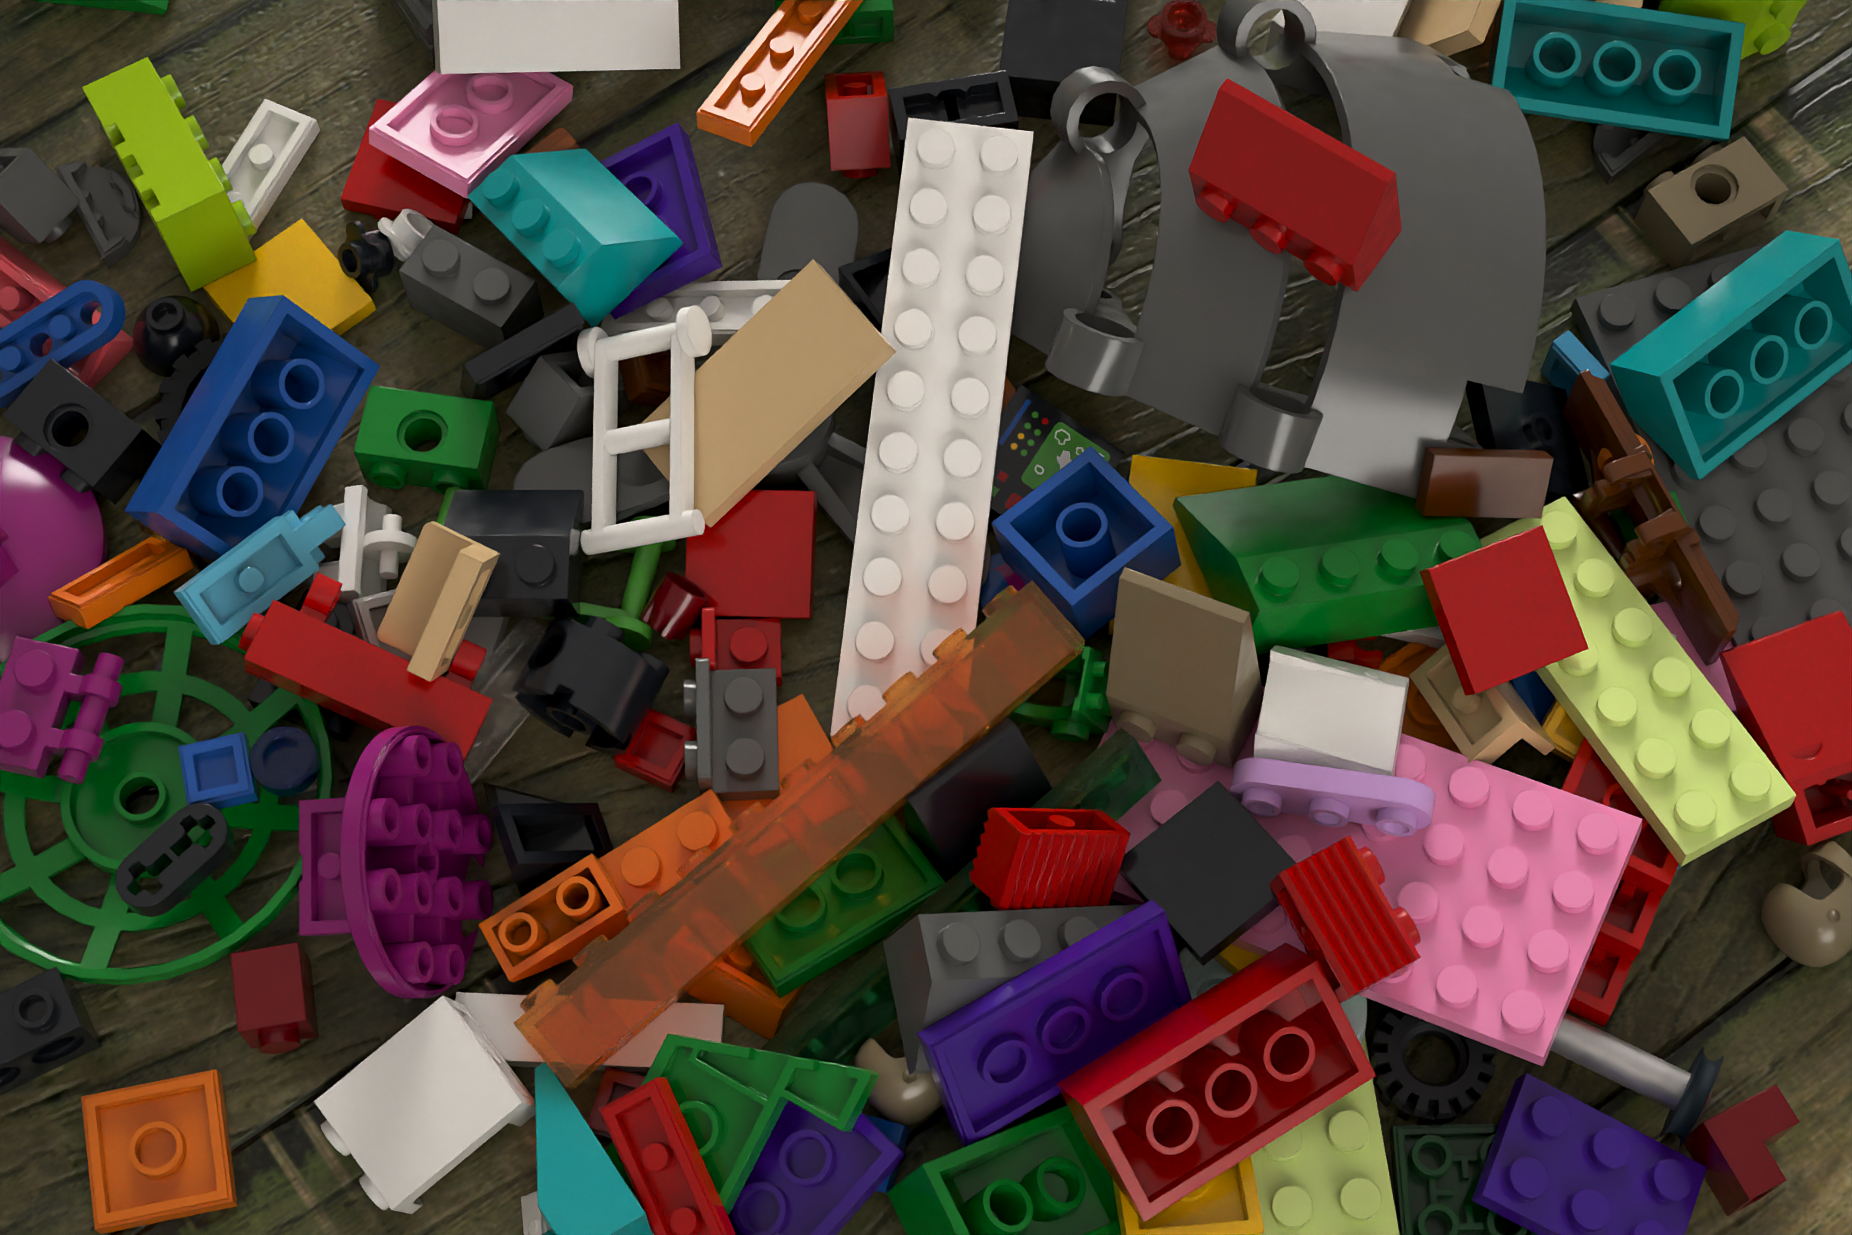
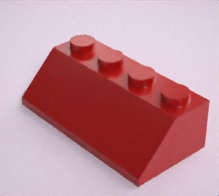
[1056,942,1376,1222]

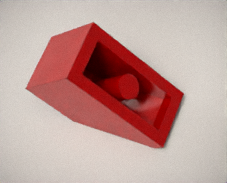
[824,71,891,178]

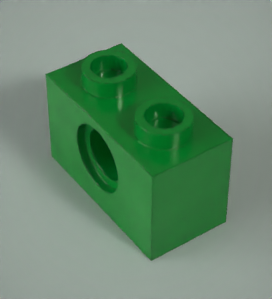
[354,385,501,496]

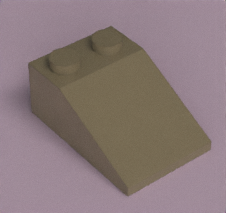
[1106,567,1264,769]

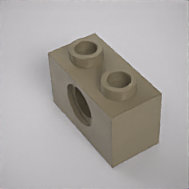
[1634,136,1789,269]

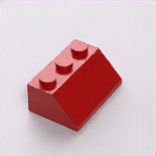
[1188,78,1402,292]

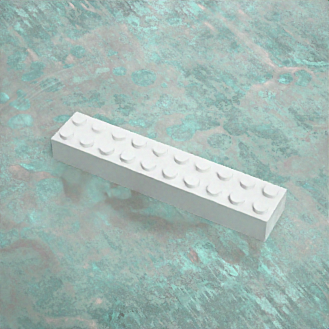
[830,118,1034,762]

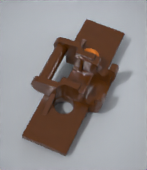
[1562,369,1740,666]

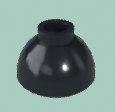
[133,295,220,377]

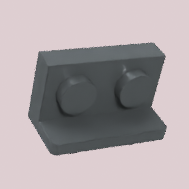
[684,658,780,801]

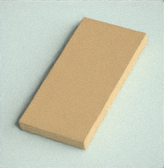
[641,259,896,527]

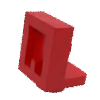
[690,607,782,687]

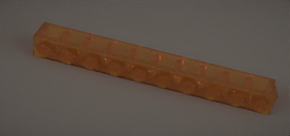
[513,581,1085,1089]

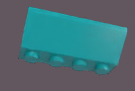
[1488,0,1746,142]
[1609,230,1852,480]

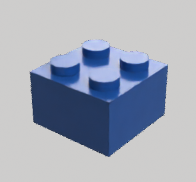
[992,446,1181,643]

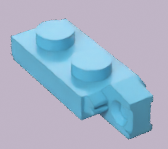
[173,504,346,645]

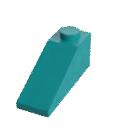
[534,1061,653,1235]

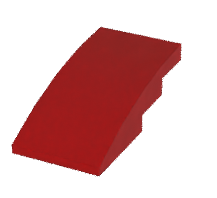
[1560,737,1679,1027]

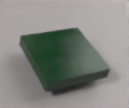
[1389,1123,1537,1235]

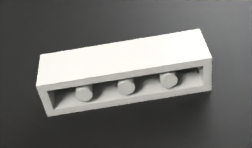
[432,0,680,74]

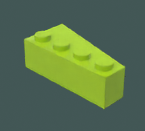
[82,57,257,292]

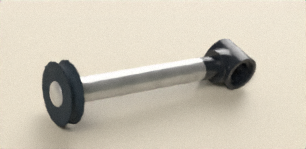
[1550,1013,1724,1147]

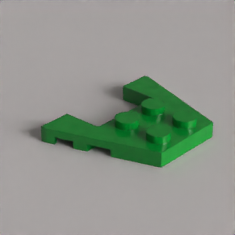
[607,1034,880,1216]

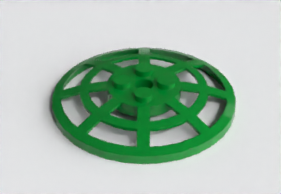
[0,604,336,985]

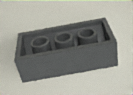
[883,904,1143,1075]

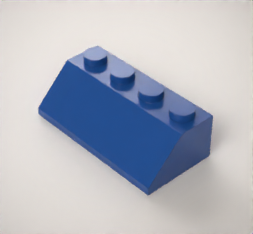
[124,295,380,562]

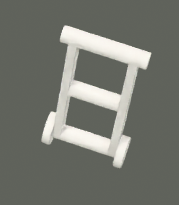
[577,305,712,555]

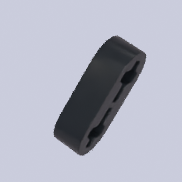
[115,803,235,917]

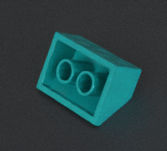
[467,148,684,328]

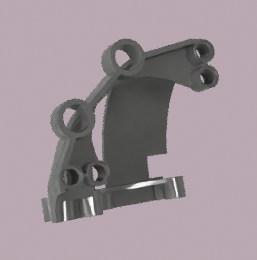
[1011,0,1546,498]

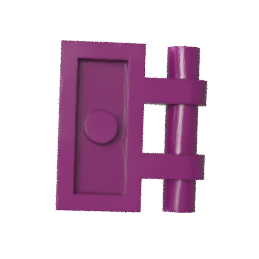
[0,636,124,784]

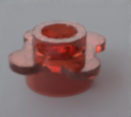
[1148,0,1217,60]

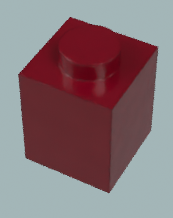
[230,942,319,1054]

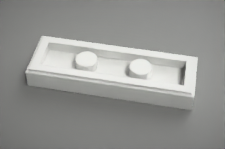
[222,99,320,241]

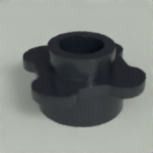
[337,221,394,294]

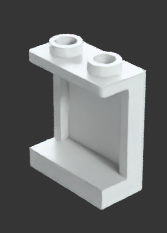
[314,996,536,1214]

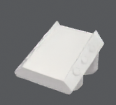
[1254,645,1409,776]

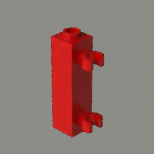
[238,573,493,765]

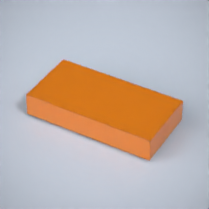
[47,536,194,629]

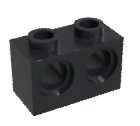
[888,70,1019,178]
[0,967,102,1095]

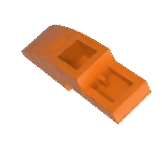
[478,789,749,983]

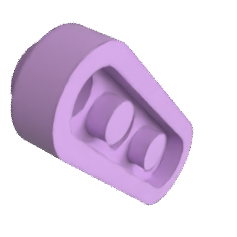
[1230,758,1436,837]

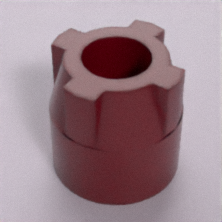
[639,572,710,641]

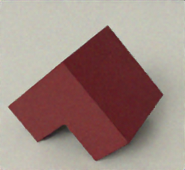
[1684,1084,1800,1217]

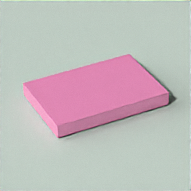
[369,70,573,199]

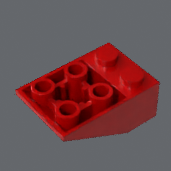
[1719,610,1852,846]

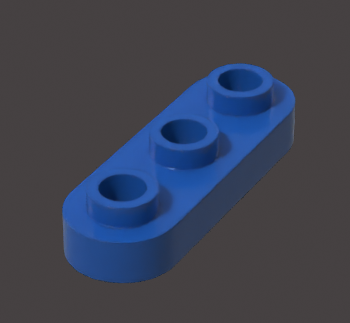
[0,280,125,408]

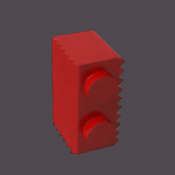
[969,808,1131,911]
[1269,835,1421,1004]

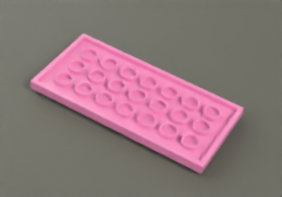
[1067,686,1642,1067]

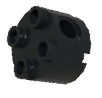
[512,615,670,755]

